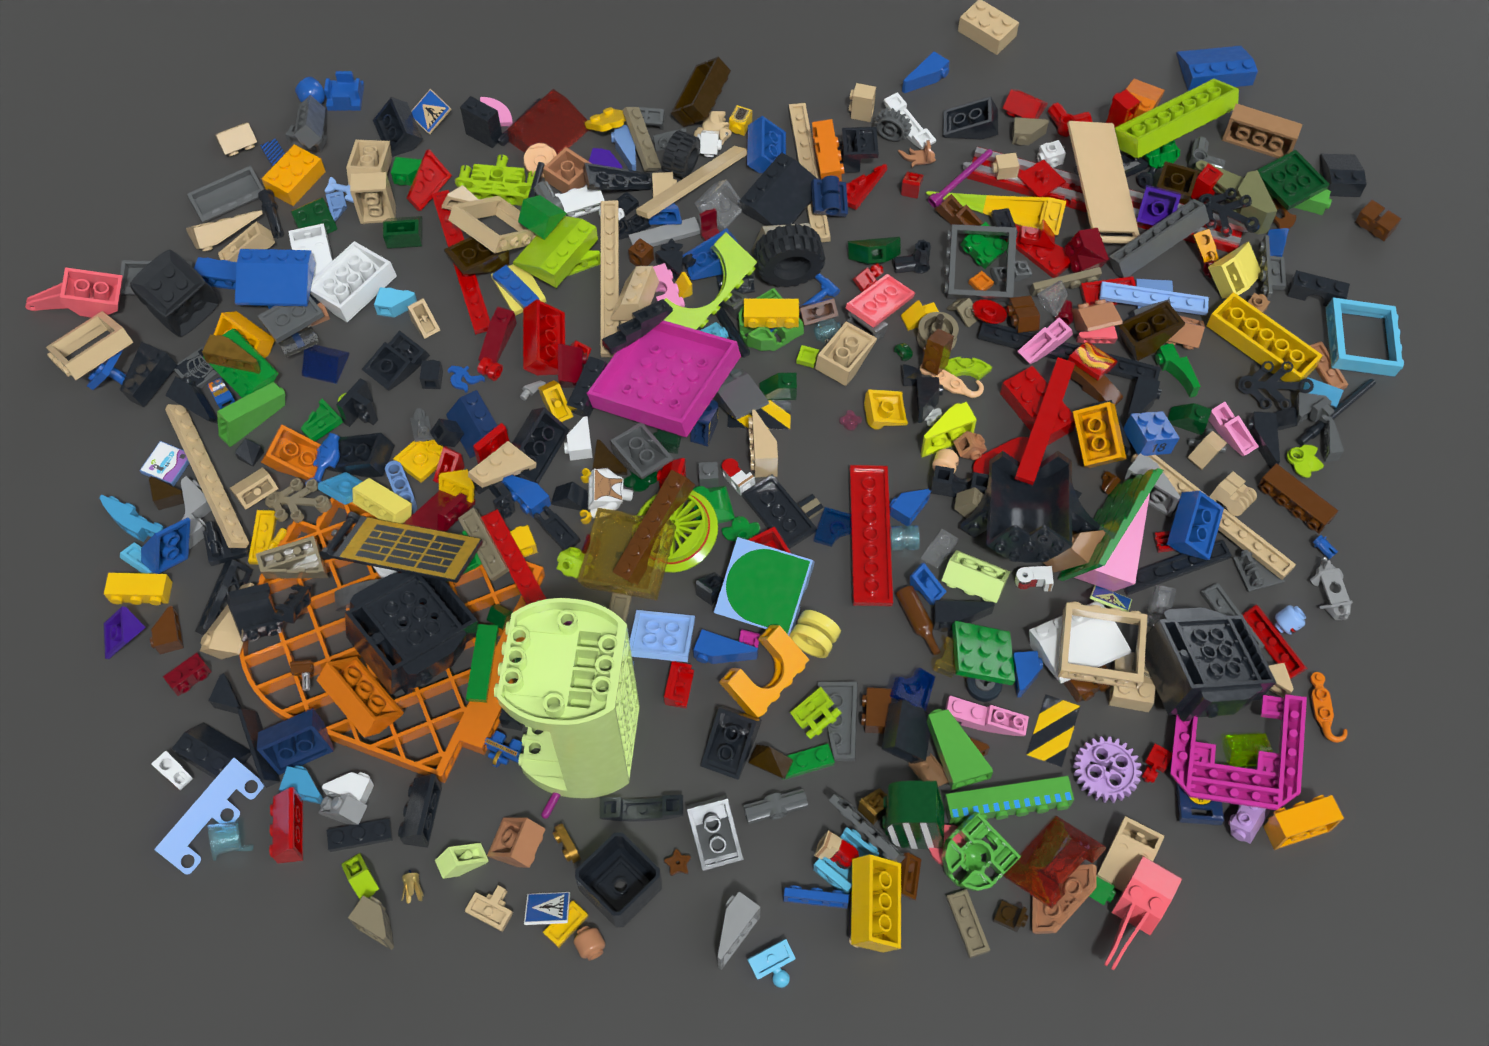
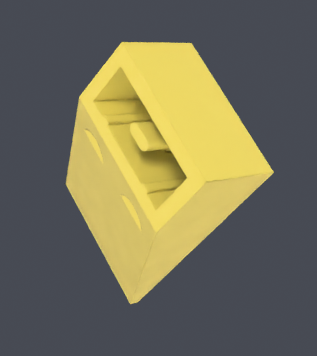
[1208,242,1261,299]

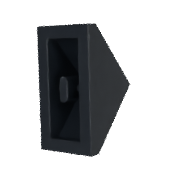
[655,250,683,281]
[551,481,589,511]
[695,572,724,606]
[208,673,242,714]

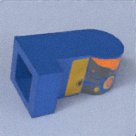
[207,377,235,409]

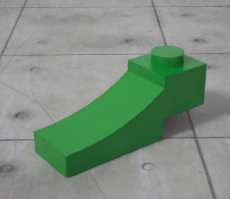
[1155,343,1201,398]

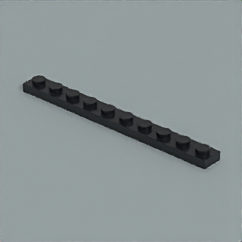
[978,321,1161,381]

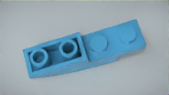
[99,495,165,542]

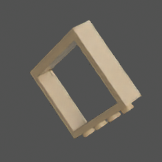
[448,196,536,253]
[46,311,133,380]
[1057,602,1147,689]

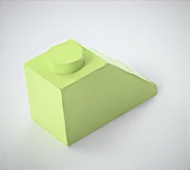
[435,843,489,879]

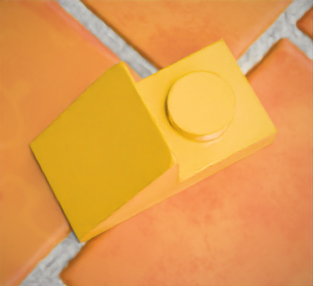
[901,300,939,331]

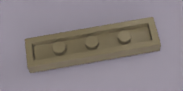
[622,107,661,171]
[1029,267,1102,297]
[458,507,510,581]

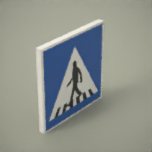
[524,892,570,925]

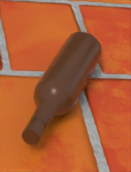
[896,586,941,656]

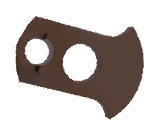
[1272,198,1296,229]

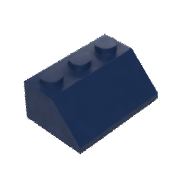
[446,390,497,458]
[257,708,334,775]

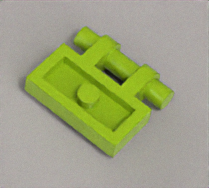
[790,687,842,739]

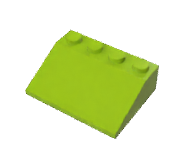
[513,216,598,288]

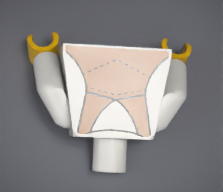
[580,468,633,524]

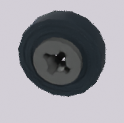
[966,677,1003,702]

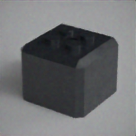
[575,832,662,927]

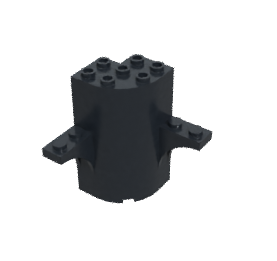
[961,451,1100,563]

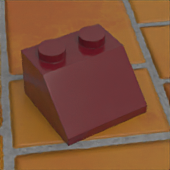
[558,344,587,388]

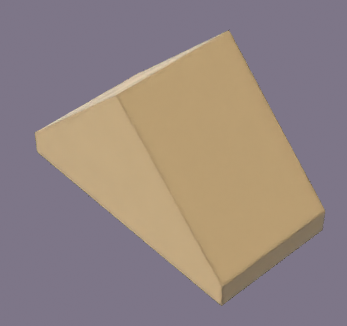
[442,185,478,210]
[407,298,440,339]
[1188,431,1227,470]
[1269,663,1294,698]

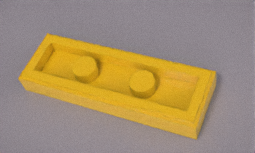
[248,510,277,565]

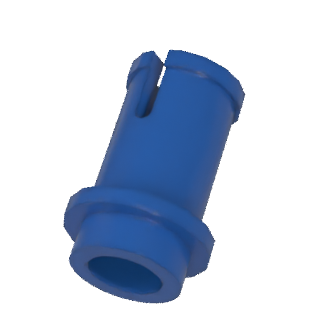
[1313,535,1338,560]

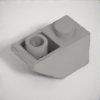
[319,794,367,825]

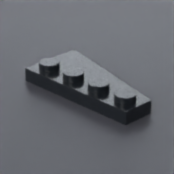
[583,162,653,190]

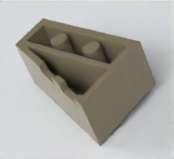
[256,536,328,579]

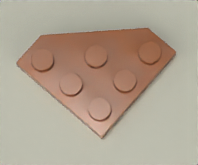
[1032,864,1096,934]

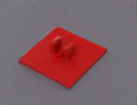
[1017,159,1066,197]

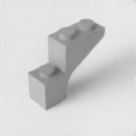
[181,476,212,549]

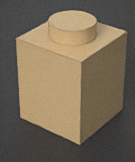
[991,153,1020,180]

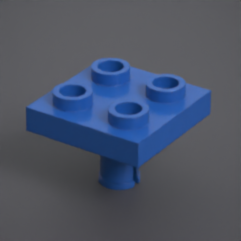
[87,350,126,390]

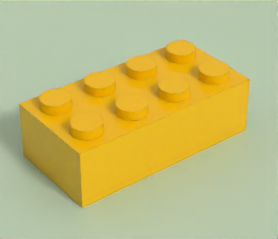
[851,854,901,953]

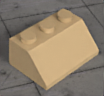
[611,266,659,321]

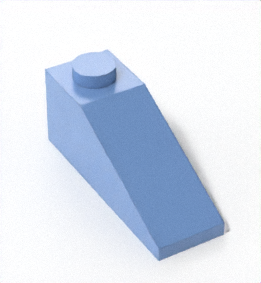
[611,125,636,171]

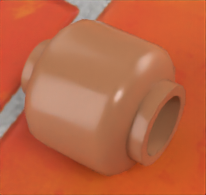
[574,926,606,961]

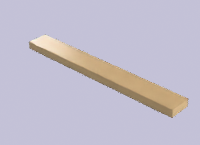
[636,146,747,219]

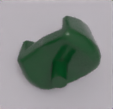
[894,343,913,361]

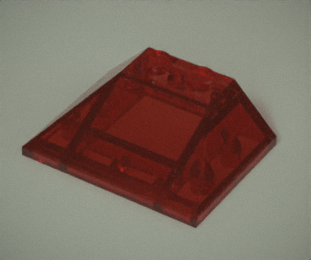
[1003,816,1106,909]

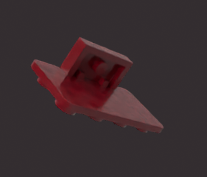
[403,490,475,532]

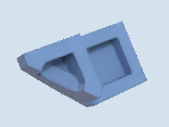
[326,190,347,222]

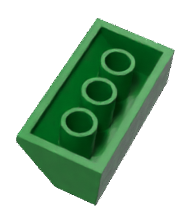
[203,329,278,398]

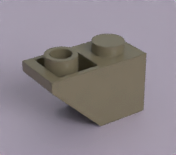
[954,487,984,519]

